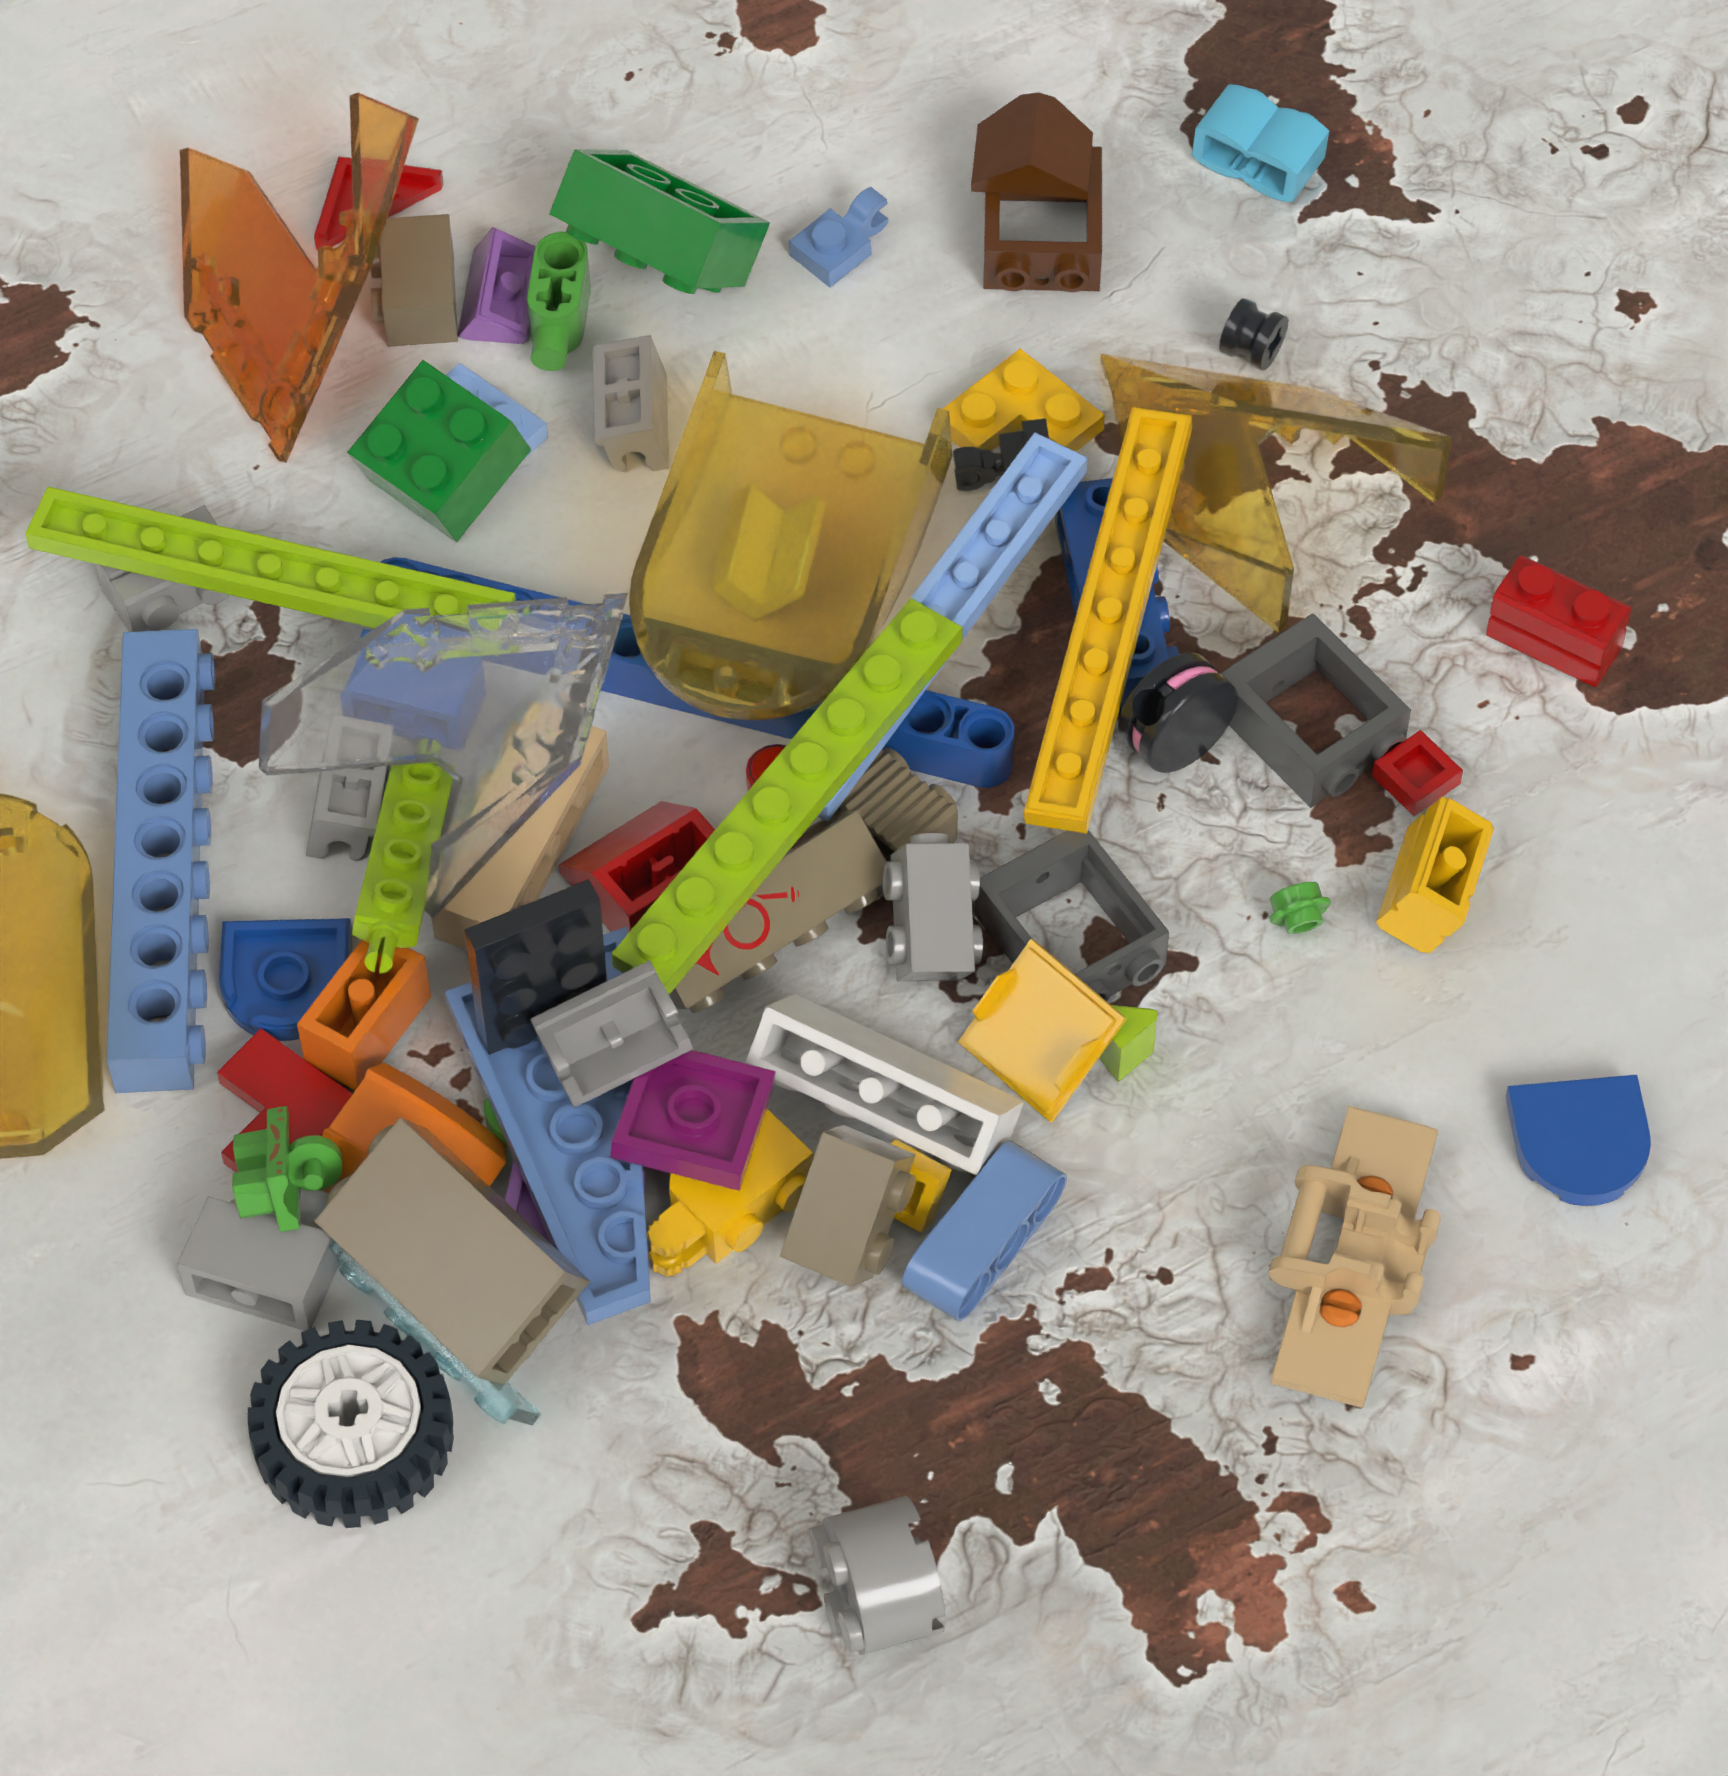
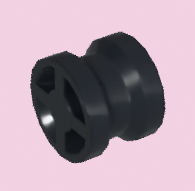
[1219,298,1289,371]

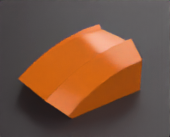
[322,1063,506,1194]

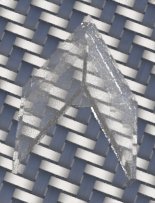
[259,593,628,918]

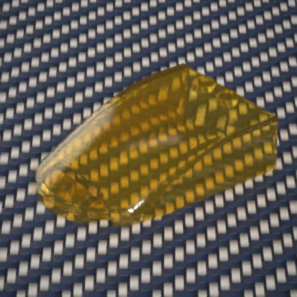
[629,350,953,720]

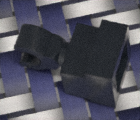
[953,418,1049,491]

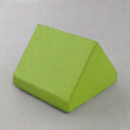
[1099,1005,1158,1082]

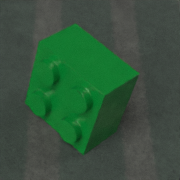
[347,360,531,543]

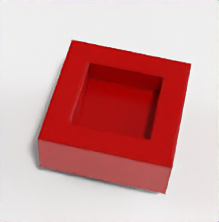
[1372,730,1463,816]

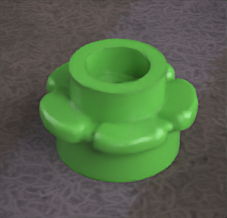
[1269,882,1331,934]

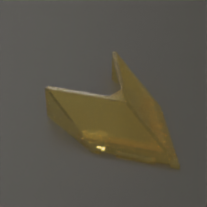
[1100,354,1452,633]

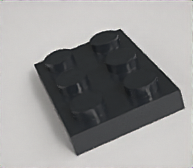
[464,879,607,1055]

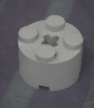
[809,1496,945,1655]

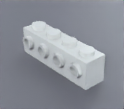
[745,993,1025,1175]

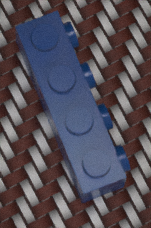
[1054,478,1179,715]

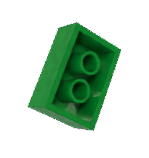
[549,149,771,294]

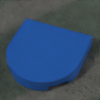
[219,918,352,1041]
[1505,1075,1651,1206]

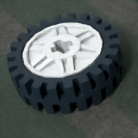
[247,1320,454,1528]

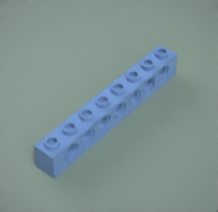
[106,629,215,1093]

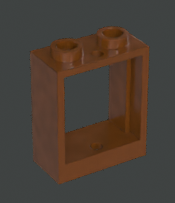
[983,146,1102,292]

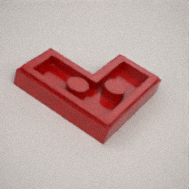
[217,1028,352,1172]

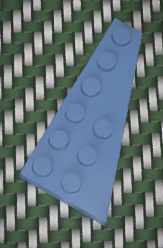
[444,927,651,1325]

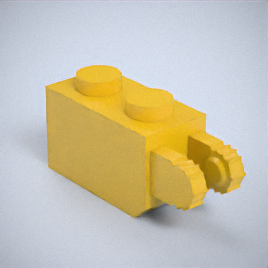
[646,1109,814,1278]

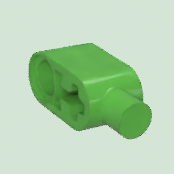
[527,232,591,371]

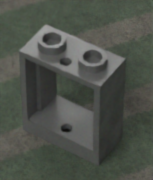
[1219,613,1411,808]
[974,830,1169,1001]

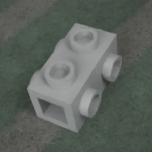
[883,833,983,982]

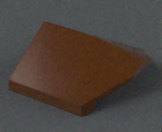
[971,92,1093,200]

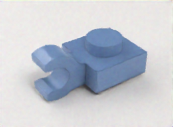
[789,187,888,287]

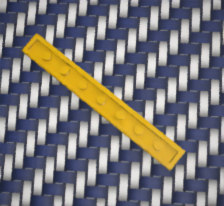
[1024,407,1192,834]

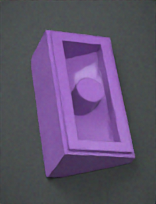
[458,227,536,344]

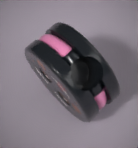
[1118,652,1238,773]

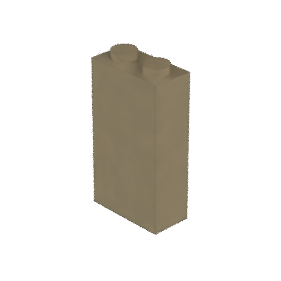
[314,1118,591,1385]

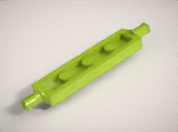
[352,739,455,973]

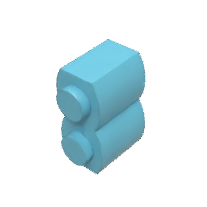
[1192,84,1329,202]

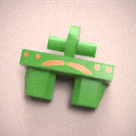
[232,1106,342,1232]

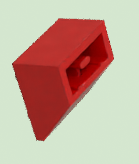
[558,801,715,933]

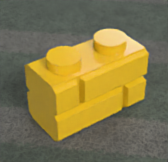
[1376,796,1494,954]

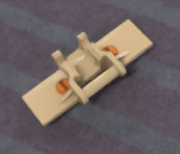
[1268,1106,1441,1408]

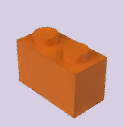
[297,940,431,1091]

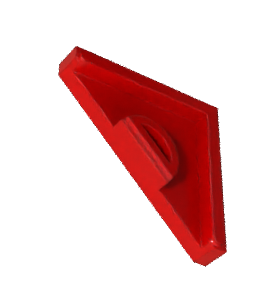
[314,156,444,251]

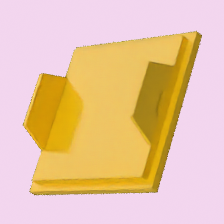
[958,939,1127,1122]

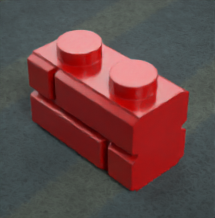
[1486,555,1632,688]

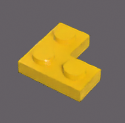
[936,348,1105,452]

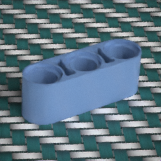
[902,1140,1067,1321]

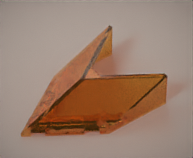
[180,92,419,463]

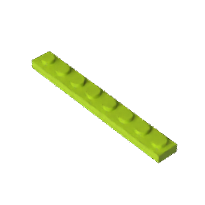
[25,486,517,657]
[611,598,963,995]

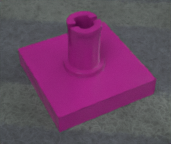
[610,1050,776,1191]

